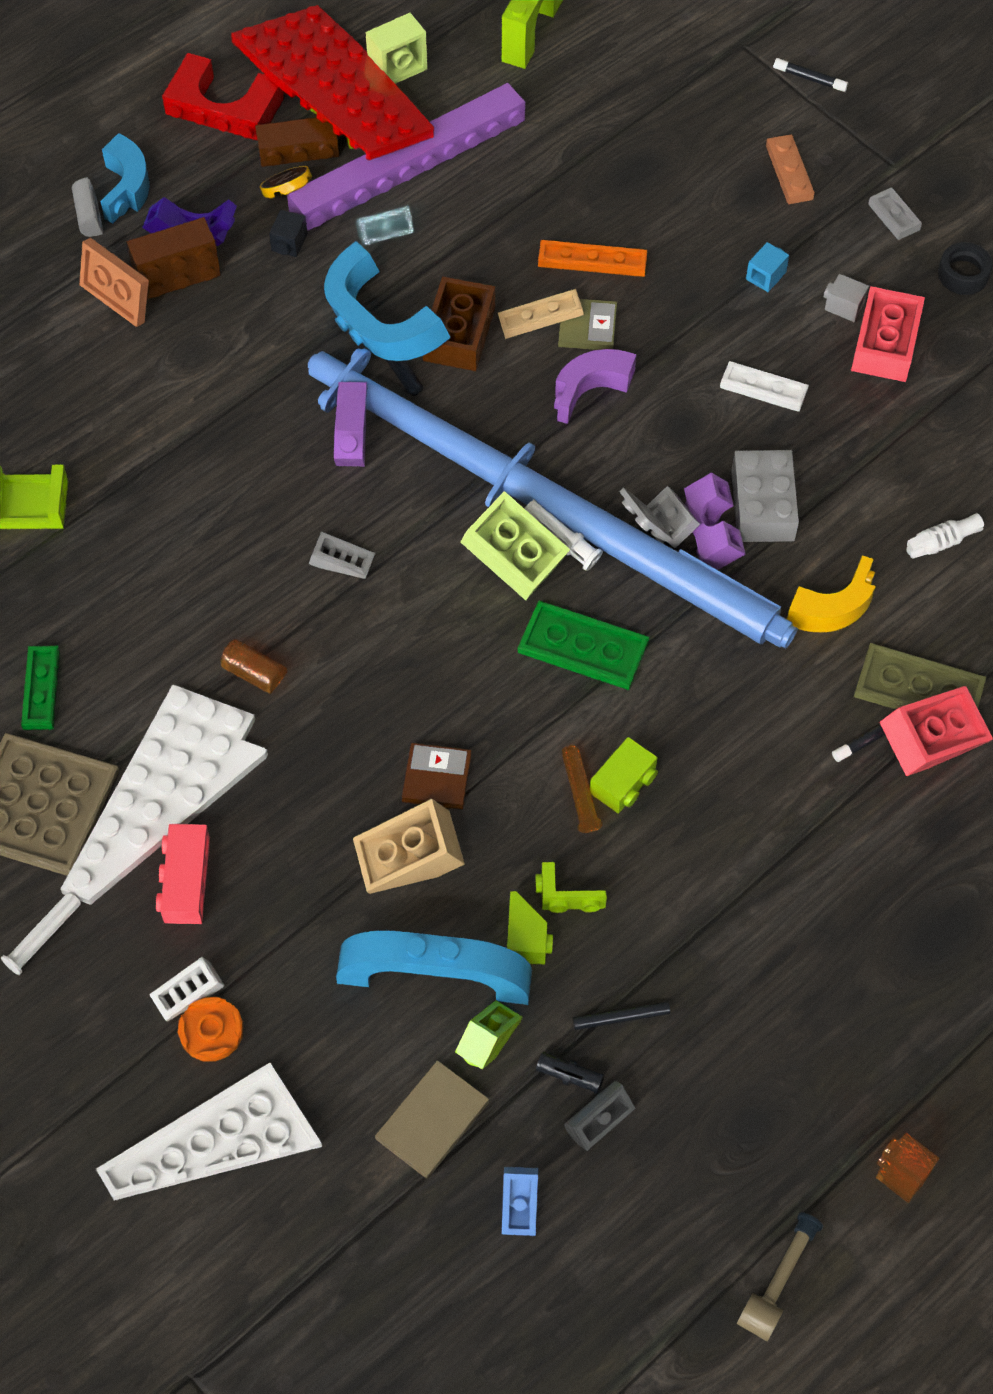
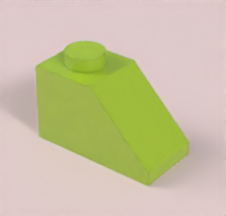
[507,891,553,965]
[455,1000,523,1069]

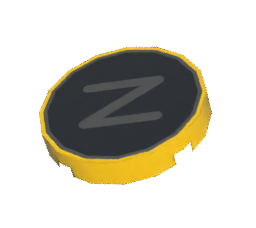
[260,166,312,198]

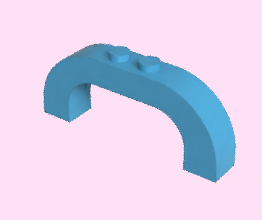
[324,241,451,361]
[336,931,532,1005]

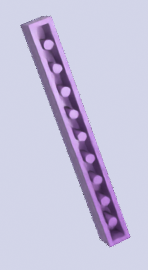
[287,83,525,231]

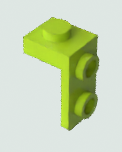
[535,862,607,913]

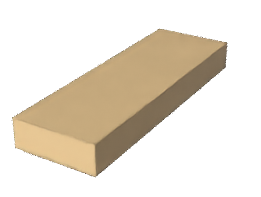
[498,289,584,339]

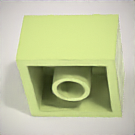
[366,13,427,84]

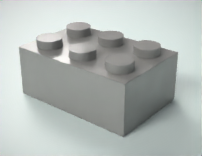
[731,450,799,542]

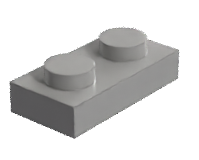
[868,187,922,240]

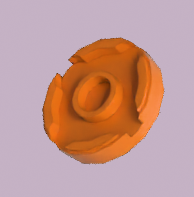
[178,997,243,1061]

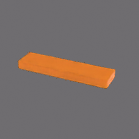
[538,240,647,277]

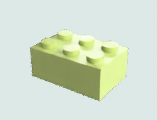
[461,491,570,600]

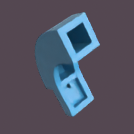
[100,133,150,224]

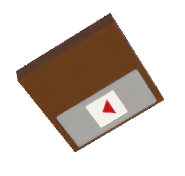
[402,743,471,809]

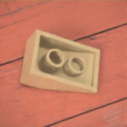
[353,799,465,894]

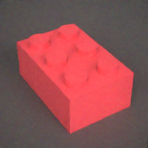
[851,286,925,382]

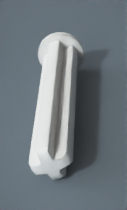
[1,893,81,975]

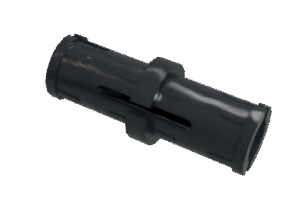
[536,1051,605,1094]

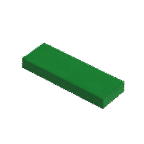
[21,646,60,730]

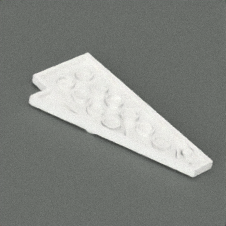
[61,685,268,905]

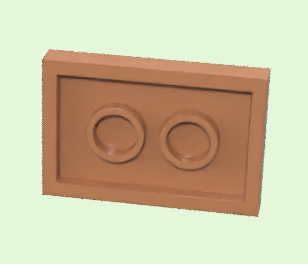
[79,238,149,327]

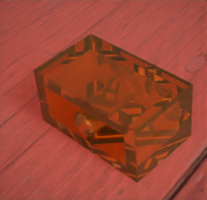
[876,1133,940,1203]

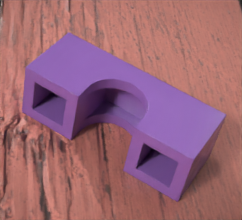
[684,473,746,570]

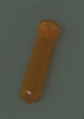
[562,745,602,833]

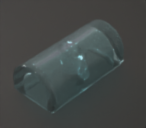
[356,205,415,246]

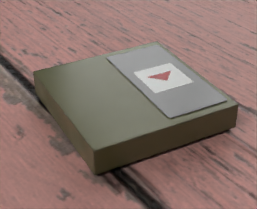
[558,299,617,350]

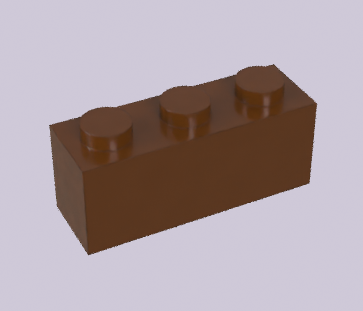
[255,117,339,167]

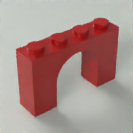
[162,53,284,140]

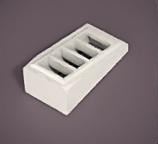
[149,957,225,1021]

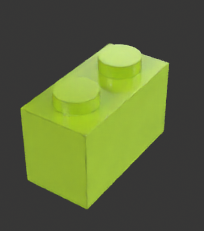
[589,737,658,814]

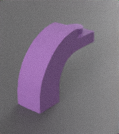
[554,349,637,424]

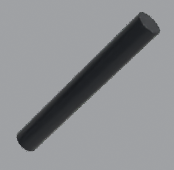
[573,1001,670,1030]

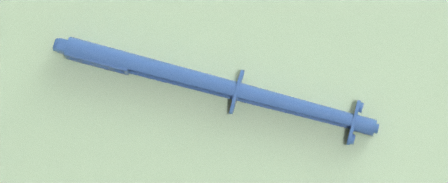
[308,348,798,649]

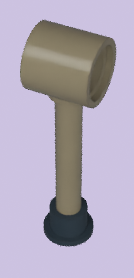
[737,1213,823,1342]

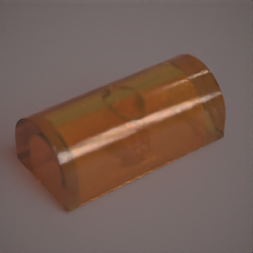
[221,639,287,694]

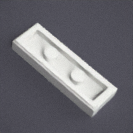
[720,361,809,412]

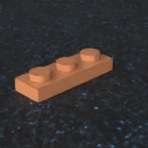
[766,134,814,204]

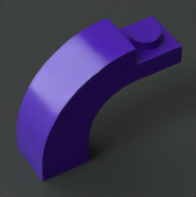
[142,197,237,246]

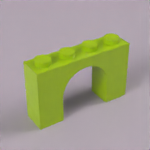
[502,0,563,69]

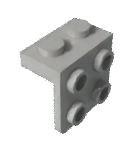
[619,486,700,548]

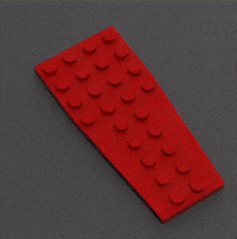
[231,5,434,160]

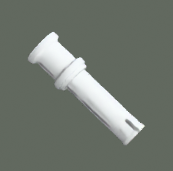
[525,500,603,571]

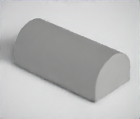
[72,177,104,237]

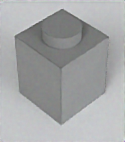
[823,274,869,322]

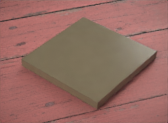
[0,733,119,876]

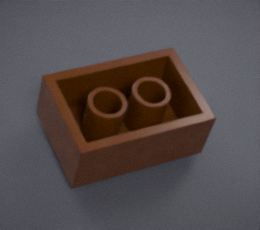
[126,217,221,299]
[423,276,496,371]

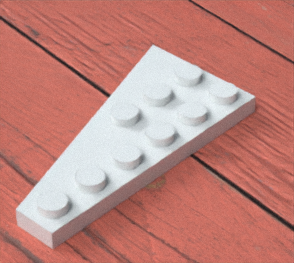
[96,1063,322,1200]

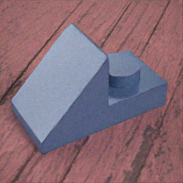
[502,1167,538,1236]

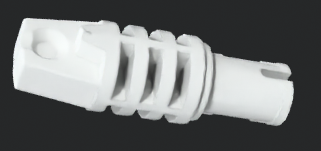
[906,513,984,559]

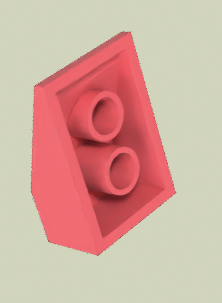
[879,686,993,776]

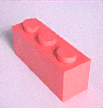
[156,824,210,924]

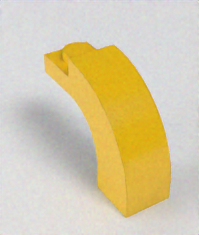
[787,555,876,632]

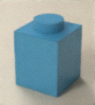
[746,242,789,292]

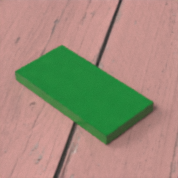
[518,600,650,690]

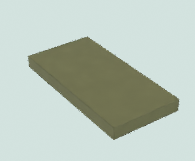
[854,643,986,709]

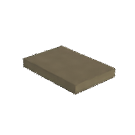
[375,1060,489,1179]

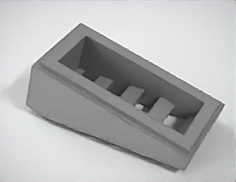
[309,532,375,579]

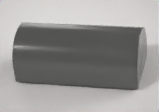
[564,1081,636,1151]

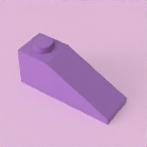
[334,382,367,467]

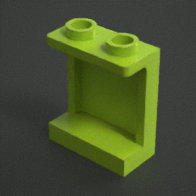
[0,465,68,529]

